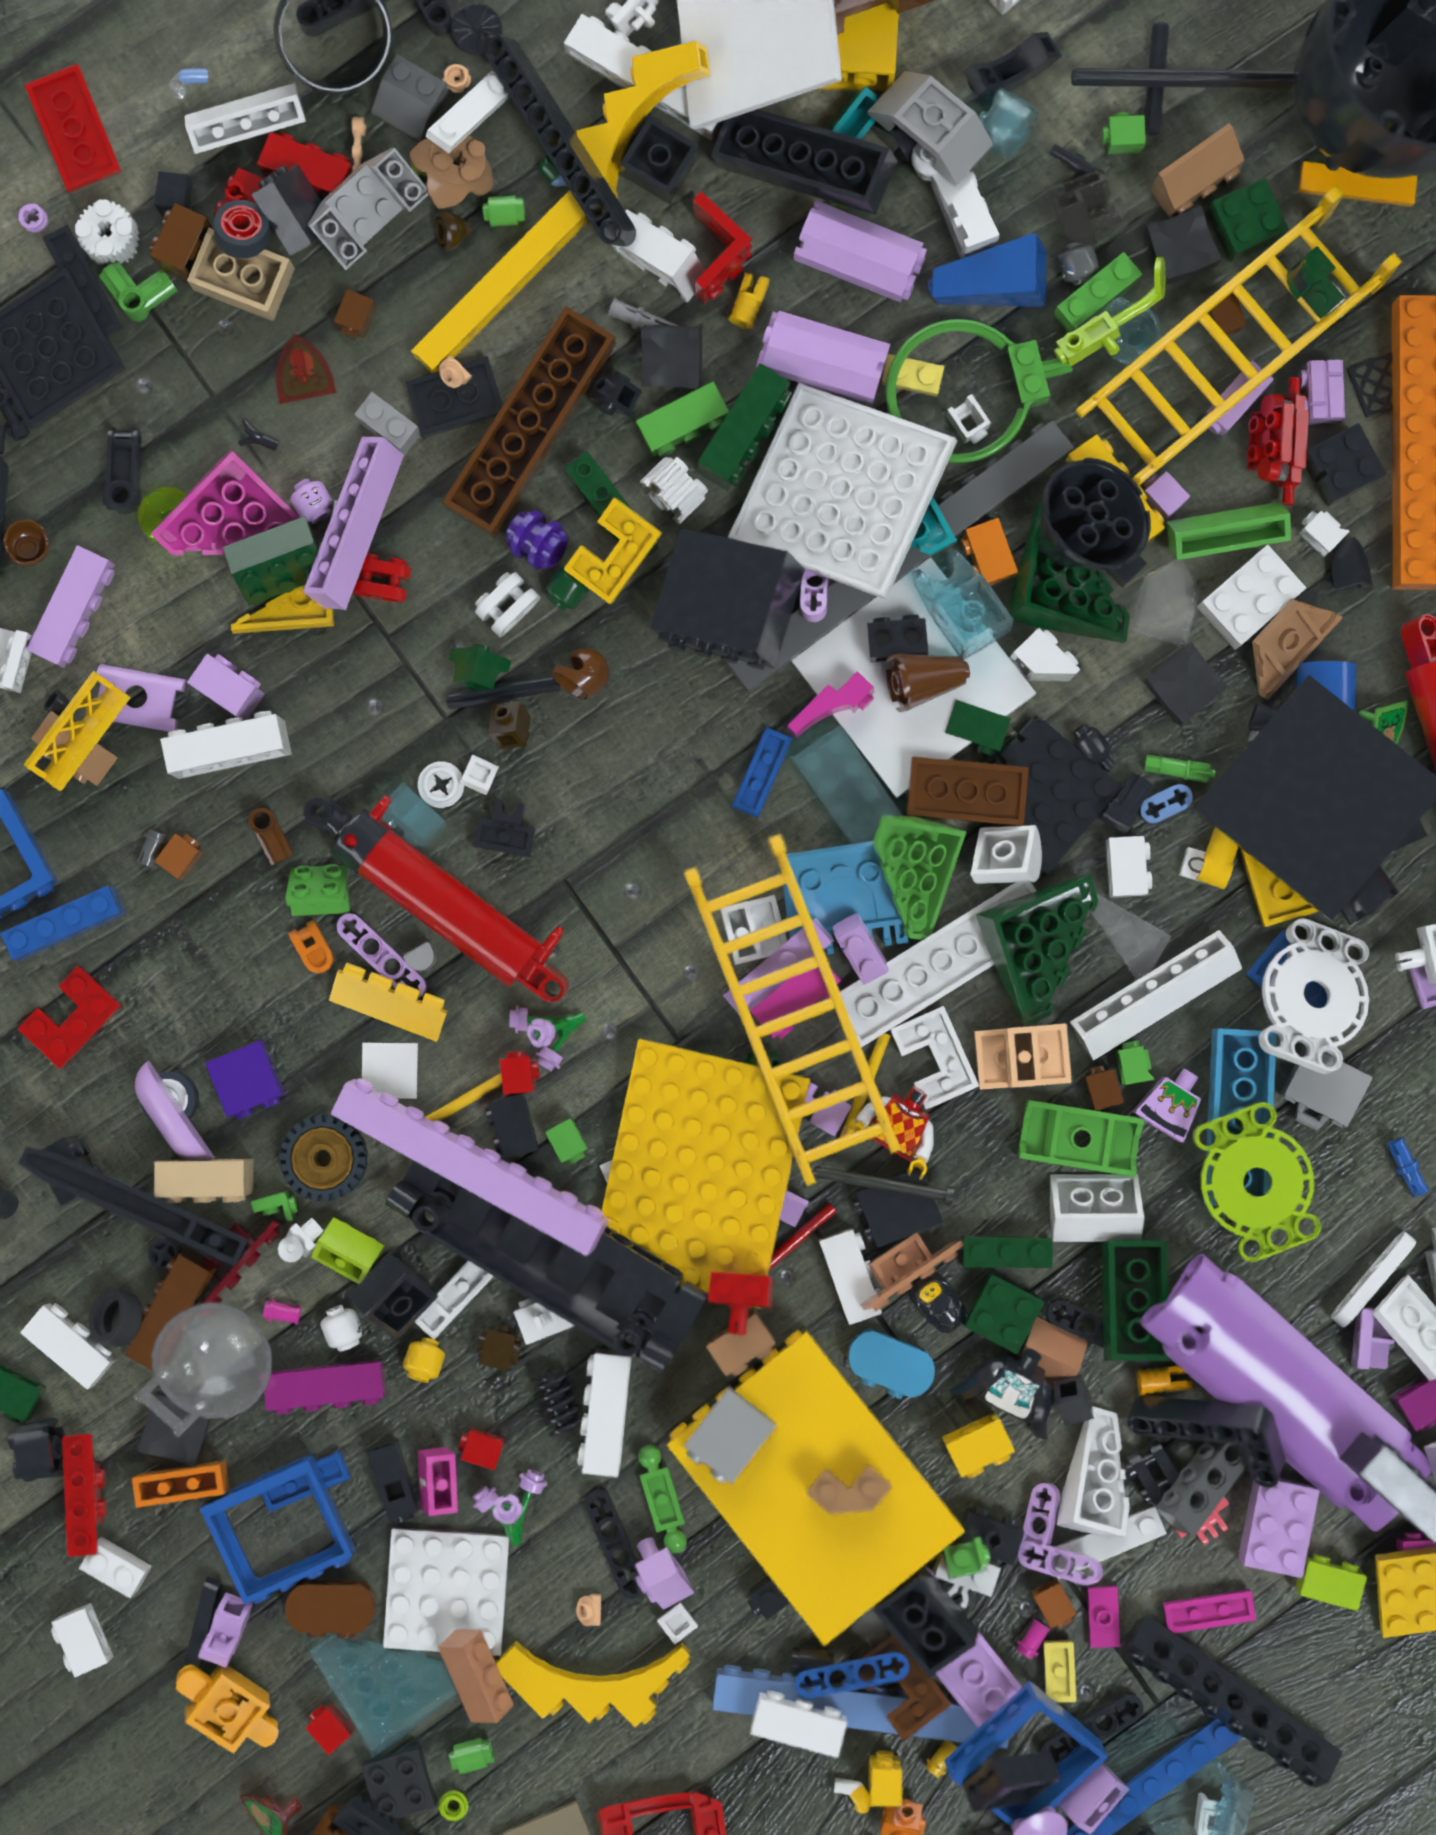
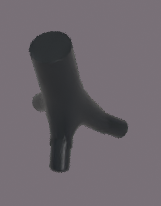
[239,417,280,451]

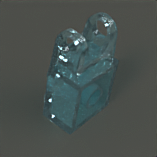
[912,548,1014,661]

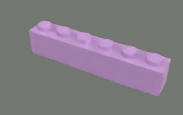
[303,437,404,610]

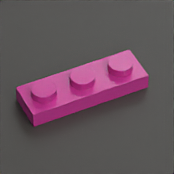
[1162,1589,1256,1633]

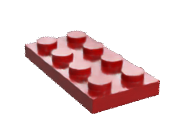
[25,63,122,193]

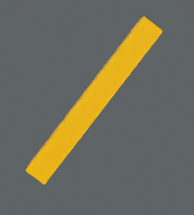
[411,190,589,373]

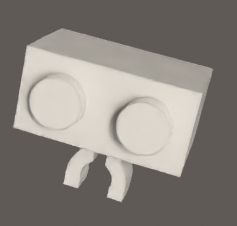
[514,1298,574,1345]
[933,1545,1001,1608]

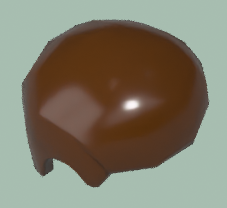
[4,519,49,567]

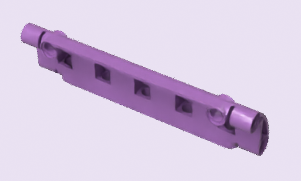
[1141,1254,1432,1531]

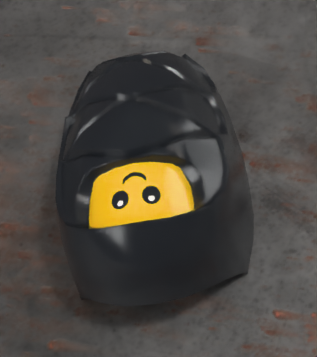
[910,1273,967,1334]

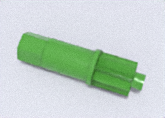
[1144,754,1216,783]

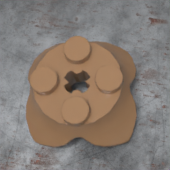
[409,135,493,209]

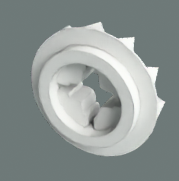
[418,762,464,808]

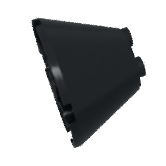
[1038,458,1151,570]

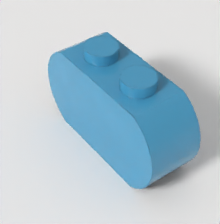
[848,1328,935,1399]

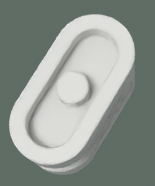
[475,572,541,637]

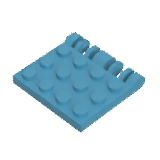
[780,841,908,955]

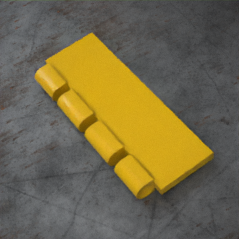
[329,962,448,1042]

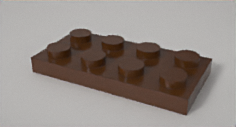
[906,757,1029,826]

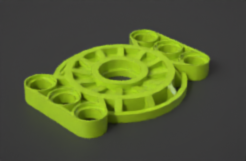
[1192,1102,1321,1262]

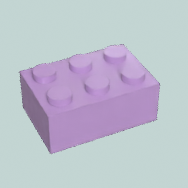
[1238,1478,1319,1578]

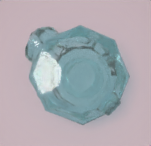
[1106,297,1162,365]

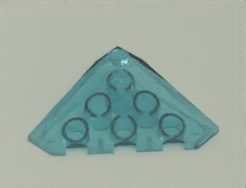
[309,1635,459,1758]

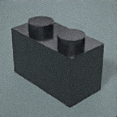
[486,1093,540,1159]

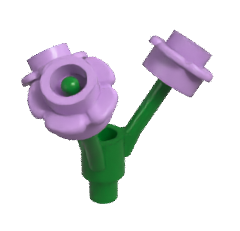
[509,1005,586,1071]
[473,1469,547,1546]

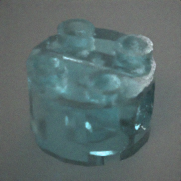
[979,88,1039,160]

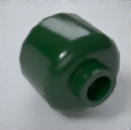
[546,567,589,611]

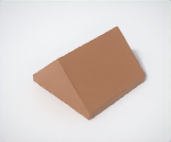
[1016,1317,1088,1390]

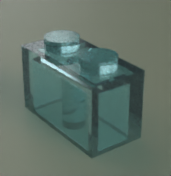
[381,782,448,849]

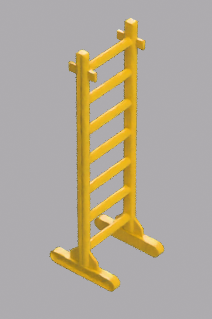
[1075,185,1402,486]
[684,834,901,1186]

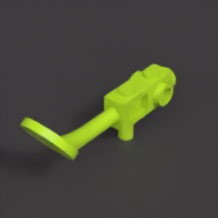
[1054,257,1166,367]

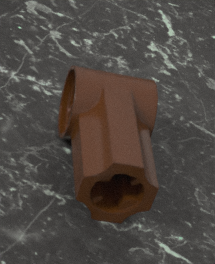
[248,807,294,866]

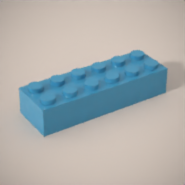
[1204,1028,1277,1206]

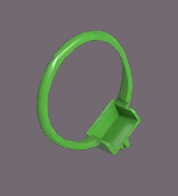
[885,319,1072,463]

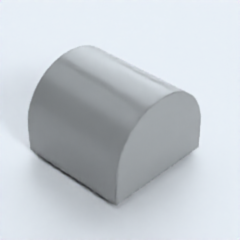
[403,942,437,971]

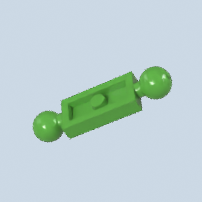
[638,1444,687,1554]

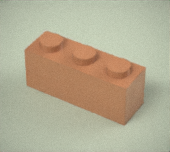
[438,1630,514,1723]

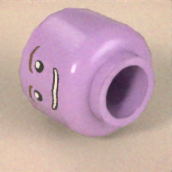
[290,479,334,524]

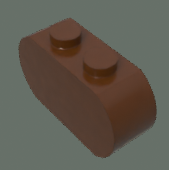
[285,1579,378,1638]

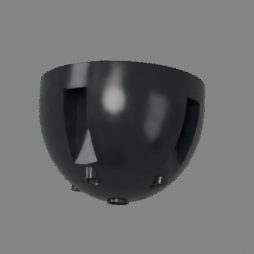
[1293,0,1436,179]

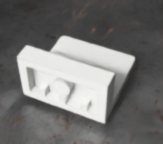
[0,628,33,693]

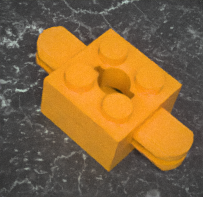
[176,1665,278,1754]

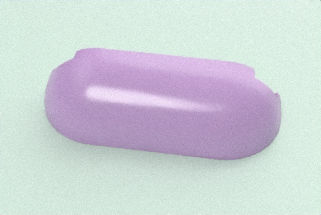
[135,1061,215,1161]

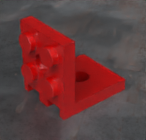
[693,192,752,304]

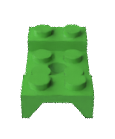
[1017,1100,1145,1177]

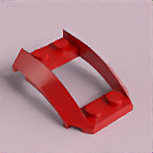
[596,1792,726,1835]

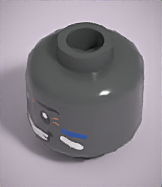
[1058,240,1099,286]

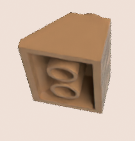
[1150,123,1245,218]

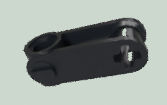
[103,427,142,515]

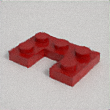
[18,965,122,1069]

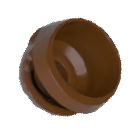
[551,648,609,700]

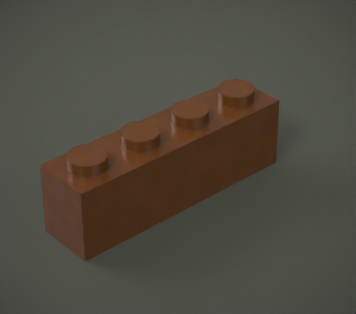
[125,1249,218,1373]

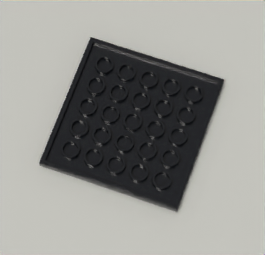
[1194,675,1436,922]

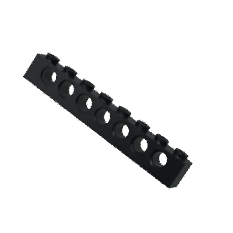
[1120,1615,1343,1788]

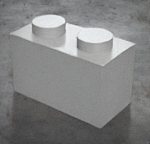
[354,392,421,456]

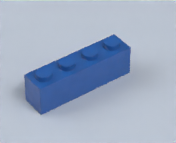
[0,886,127,961]

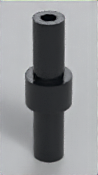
[1049,144,1105,182]

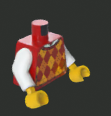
[844,1086,934,1179]

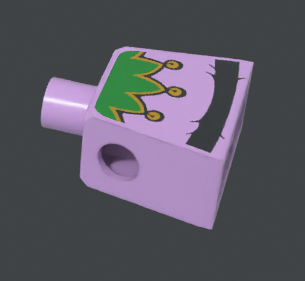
[1131,1068,1201,1143]

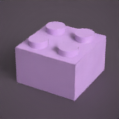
[187,654,265,721]

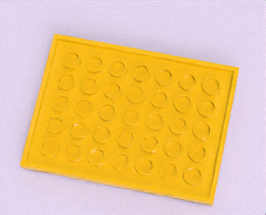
[602,1038,811,1309]

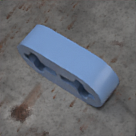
[1139,784,1193,824]

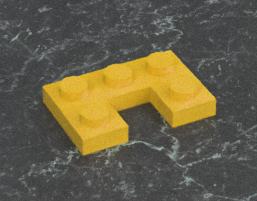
[564,498,662,604]

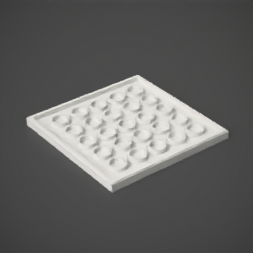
[677,0,842,130]
[728,382,957,600]
[792,557,1036,799]

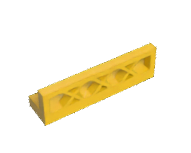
[23,670,131,792]

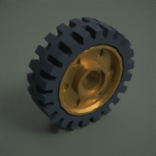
[279,1115,368,1202]

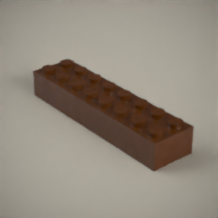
[442,306,616,539]

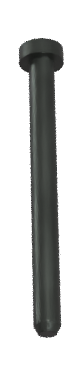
[813,1166,955,1207]

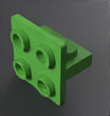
[285,864,351,916]

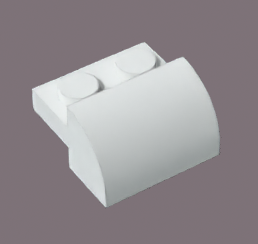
[720,895,787,966]

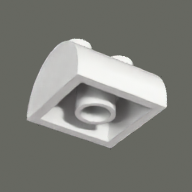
[970,825,1042,884]

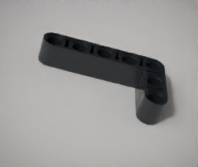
[296,0,452,37]
[1126,1395,1285,1488]

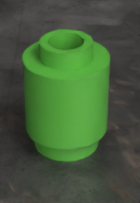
[483,195,525,227]
[449,1737,495,1775]

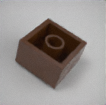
[150,203,213,284]

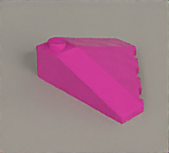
[151,449,316,555]

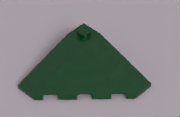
[1008,503,1130,643]
[976,874,1099,1027]

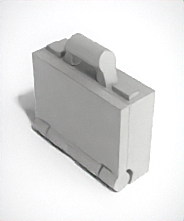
[1280,1046,1373,1131]

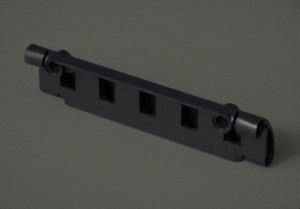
[385,1161,709,1374]

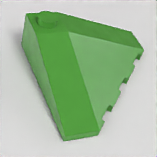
[873,815,966,940]

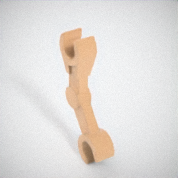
[352,117,366,173]

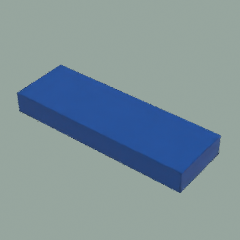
[732,727,793,818]
[262,1450,352,1513]

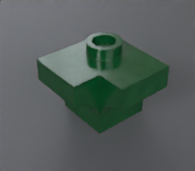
[448,644,511,690]

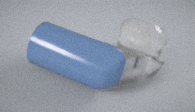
[168,68,208,99]

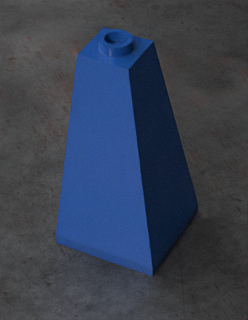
[928,233,1047,307]

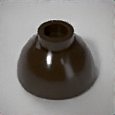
[434,211,471,252]

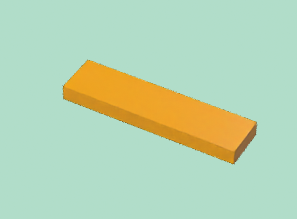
[1298,161,1418,207]

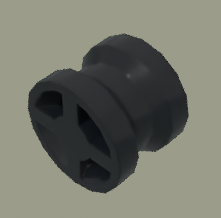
[148,1238,182,1269]

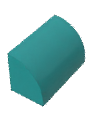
[826,87,879,139]

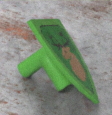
[1358,700,1409,744]

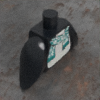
[950,1349,1053,1440]

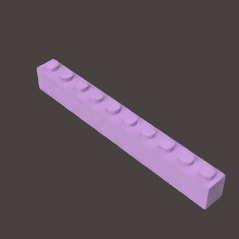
[331,1078,609,1256]

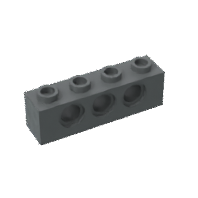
[1156,1441,1248,1537]

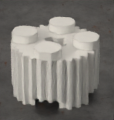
[75,199,140,265]
[640,457,708,524]

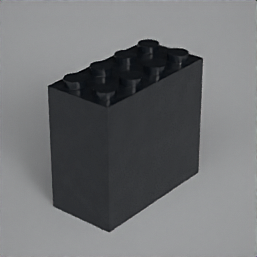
[650,529,805,670]

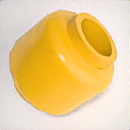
[402,1337,445,1383]

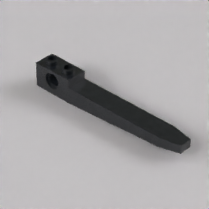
[18,1146,248,1268]

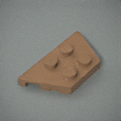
[1252,599,1342,700]

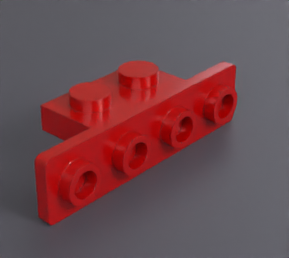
[62,1434,108,1557]

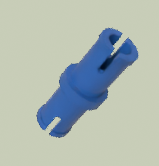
[1386,1137,1430,1198]

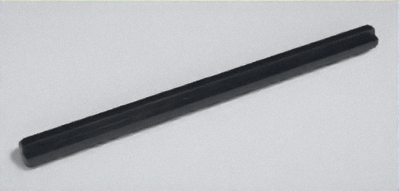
[1071,68,1294,88]

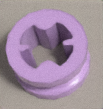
[19,204,48,233]

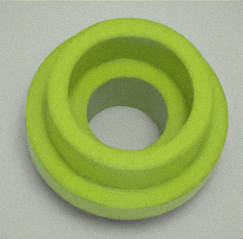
[439,1790,468,1821]

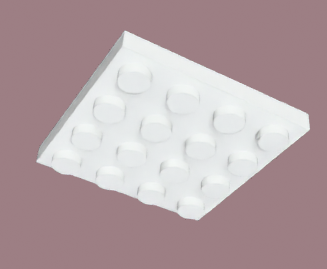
[383,1527,509,1656]

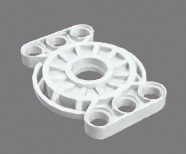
[1259,918,1369,1074]

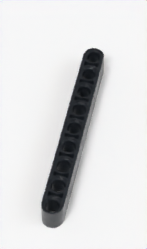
[483,33,636,247]

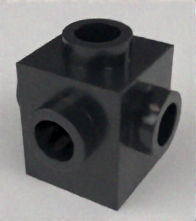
[589,371,642,416]

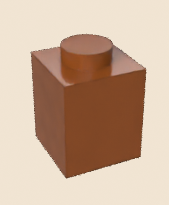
[154,833,204,880]
[1031,1577,1077,1628]

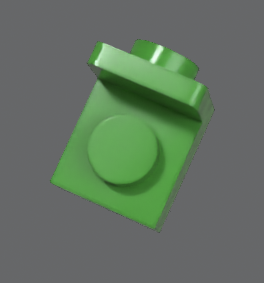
[251,1190,299,1222]
[942,1537,990,1580]

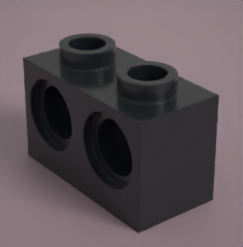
[867,614,929,663]

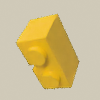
[868,1750,902,1806]

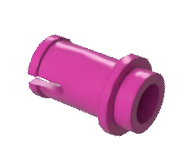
[263,1299,301,1325]
[1016,1619,1050,1660]

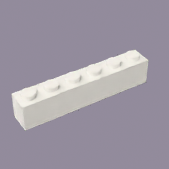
[564,14,724,141]
[1070,930,1242,1061]

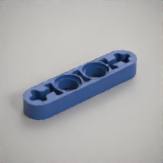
[795,1652,910,1699]

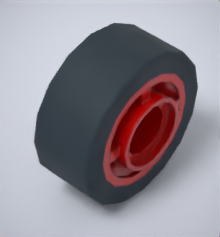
[214,200,270,259]

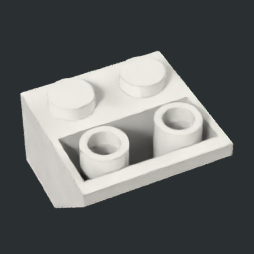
[1010,628,1080,681]

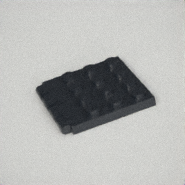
[985,717,1122,876]

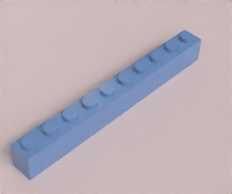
[713,1665,1009,1748]

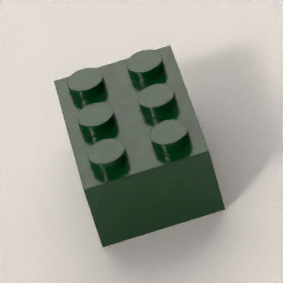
[223,516,320,606]

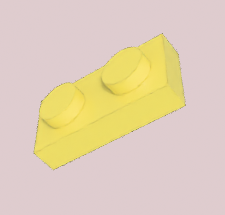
[881,354,944,397]
[1043,1640,1076,1703]

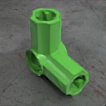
[99,262,178,321]

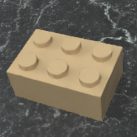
[187,228,295,321]
[154,1159,254,1203]

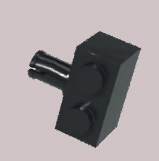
[955,1506,1025,1565]

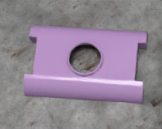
[92,664,186,732]

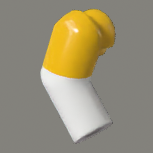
[833,1777,871,1814]

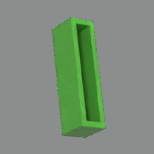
[1167,502,1291,560]

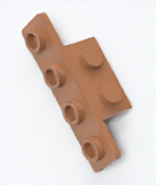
[860,1233,963,1311]

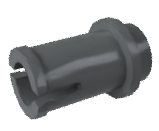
[137,829,167,868]

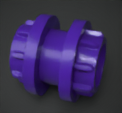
[506,510,568,569]

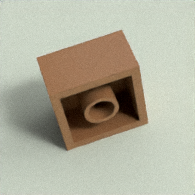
[706,1309,775,1377]

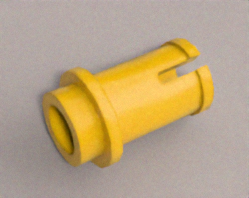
[925,1740,958,1778]

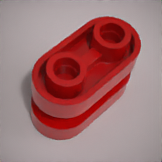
[352,553,412,603]

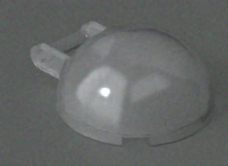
[133,1303,272,1438]

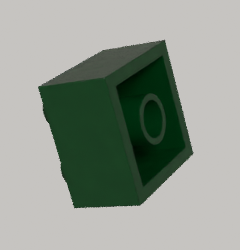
[1207,178,1289,263]
[963,1272,1044,1355]

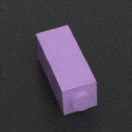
[1202,360,1274,436]

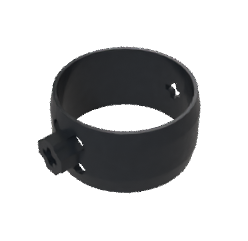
[273,0,392,93]

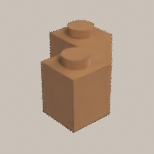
[31,711,118,786]
[806,1464,892,1514]

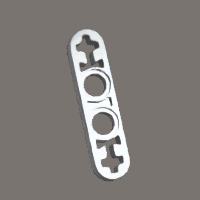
[1331,1231,1416,1328]

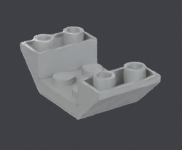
[867,71,993,186]
[307,147,429,270]

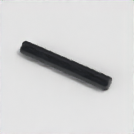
[1144,21,1169,136]
[446,675,560,709]

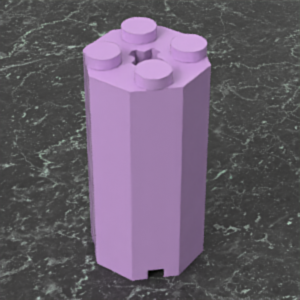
[794,201,927,303]
[756,311,890,404]

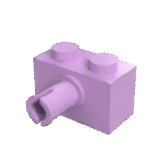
[635,1538,694,1610]

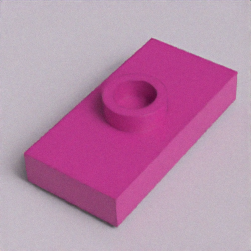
[1087,1585,1120,1648]

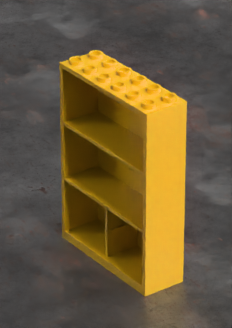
[667,1329,965,1645]

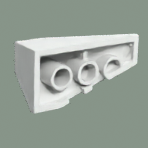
[1057,1407,1130,1537]

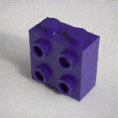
[205,1041,286,1120]

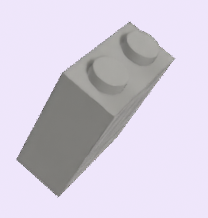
[684,1386,777,1484]

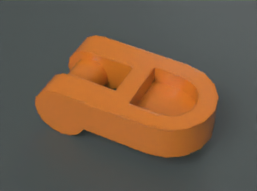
[288,919,334,973]

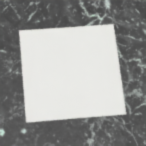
[362,1043,418,1099]

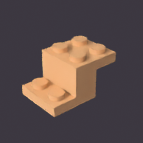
[974,1024,1072,1090]

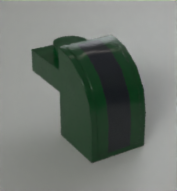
[1287,246,1345,319]

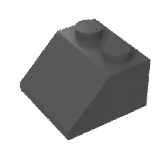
[371,54,450,142]

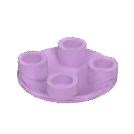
[1012,1806,1068,1835]

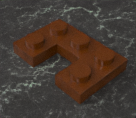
[858,1635,952,1742]

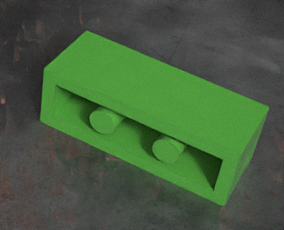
[1053,252,1142,333]
[636,381,729,457]

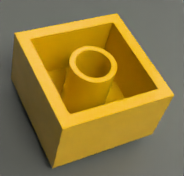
[942,1412,1015,1478]

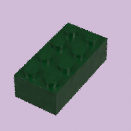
[698,363,791,492]
[1101,1241,1170,1361]

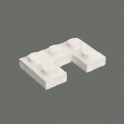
[890,1006,979,1110]

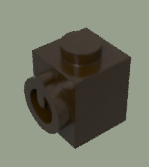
[488,701,531,749]
[477,1323,523,1371]

